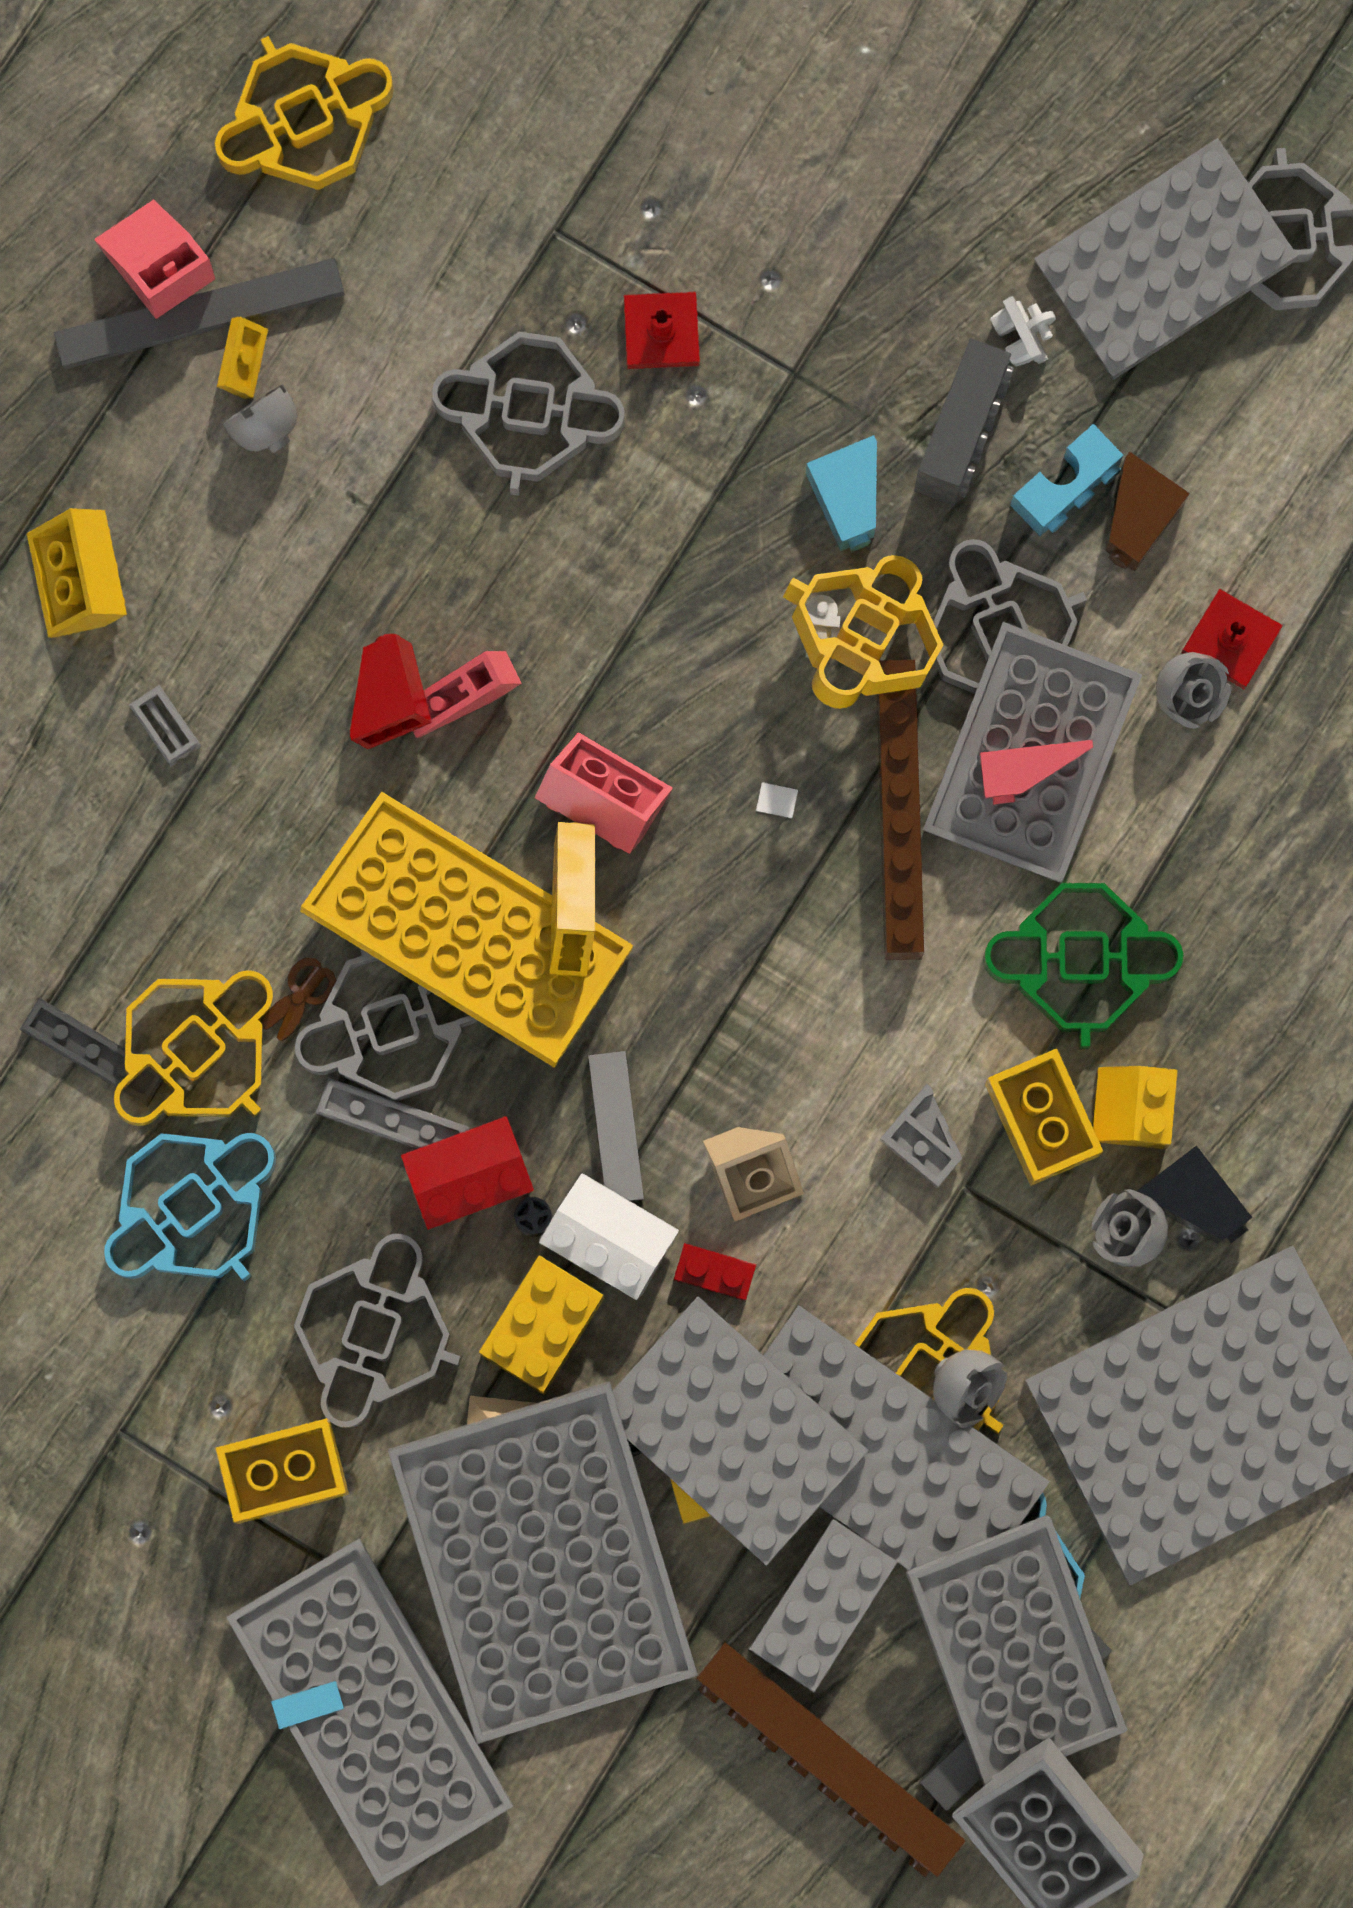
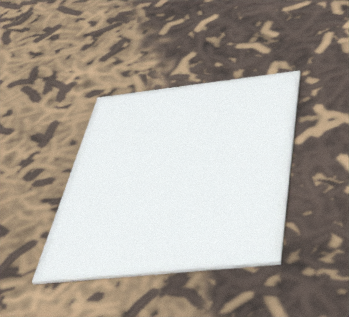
[756,783,798,818]

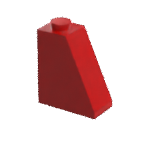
[349,634,432,749]

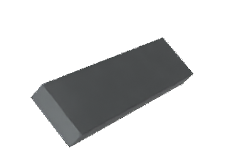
[20,998,164,1107]

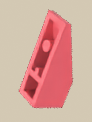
[413,651,522,738]
[979,740,1093,805]

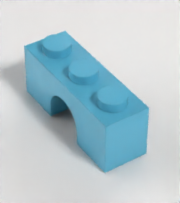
[1010,424,1123,537]

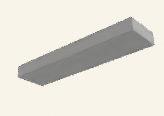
[588,1051,644,1202]
[316,1078,470,1149]

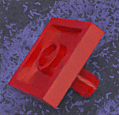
[624,292,700,369]
[1181,588,1283,690]

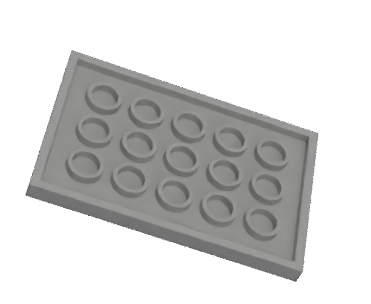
[1034,138,1298,380]
[923,622,1142,883]
[613,1297,869,1566]
[906,1515,1127,1786]

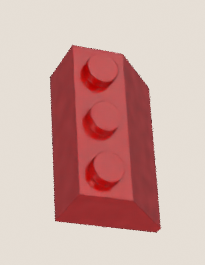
[401,1116,534,1230]

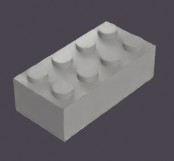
[749,1519,898,1692]

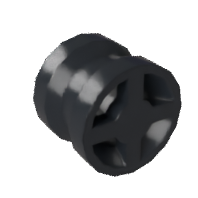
[514,1197,552,1237]

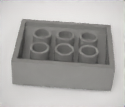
[952,1738,1144,1908]

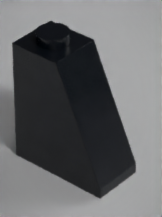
[1137,1145,1253,1244]

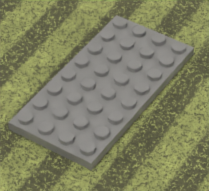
[764,1305,1050,1570]
[226,1538,513,1887]

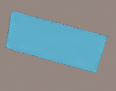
[271,1681,344,1729]

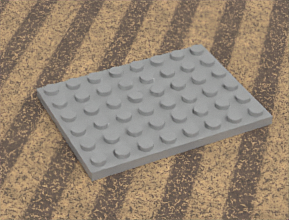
[1024,1245,1353,1586]
[388,1381,698,1744]

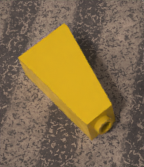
[549,822,595,976]

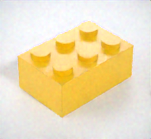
[985,1048,1103,1186]
[479,1255,604,1395]
[216,1418,349,1524]

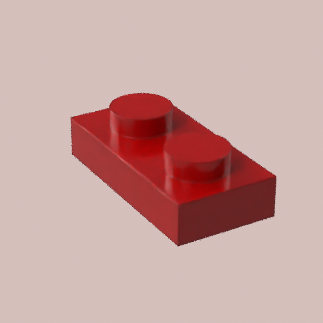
[674,1243,757,1302]

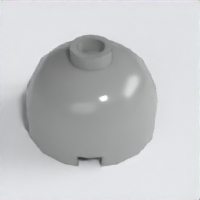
[222,384,297,453]
[1156,652,1231,729]
[1091,1189,1168,1267]
[933,1349,1007,1428]

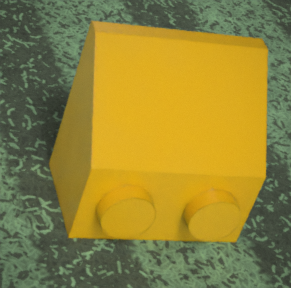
[1093,1066,1177,1150]

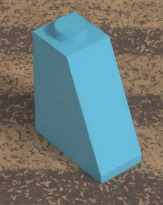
[806,435,877,551]

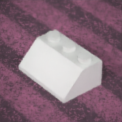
[539,1173,680,1300]

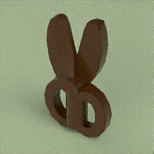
[262,958,337,1041]

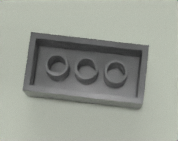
[914,338,1014,507]

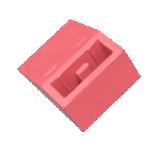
[94,200,215,319]

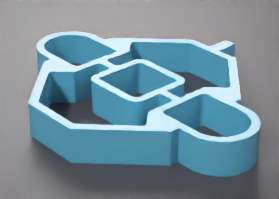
[104,1133,276,1282]

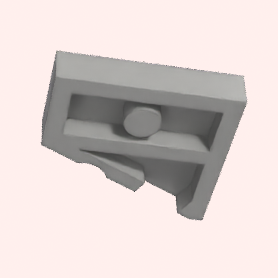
[880,1084,962,1188]

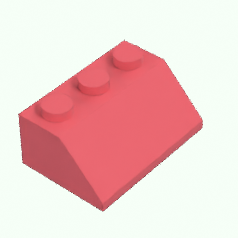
[535,732,673,854]

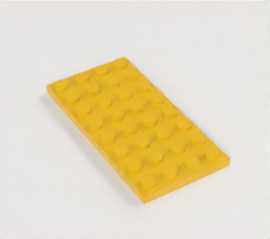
[300,791,634,1068]

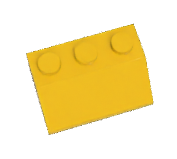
[27,508,127,638]

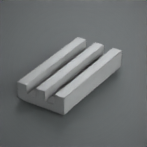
[129,685,201,767]

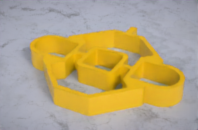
[215,36,394,190]
[783,555,943,709]
[114,970,273,1126]
[855,1288,1004,1434]

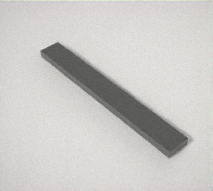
[53,258,345,370]

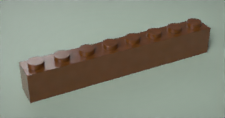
[877,660,924,960]
[696,1642,966,1877]

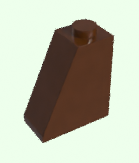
[1105,451,1190,572]

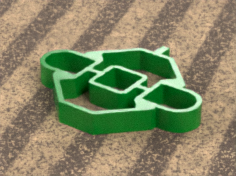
[983,883,1184,1050]

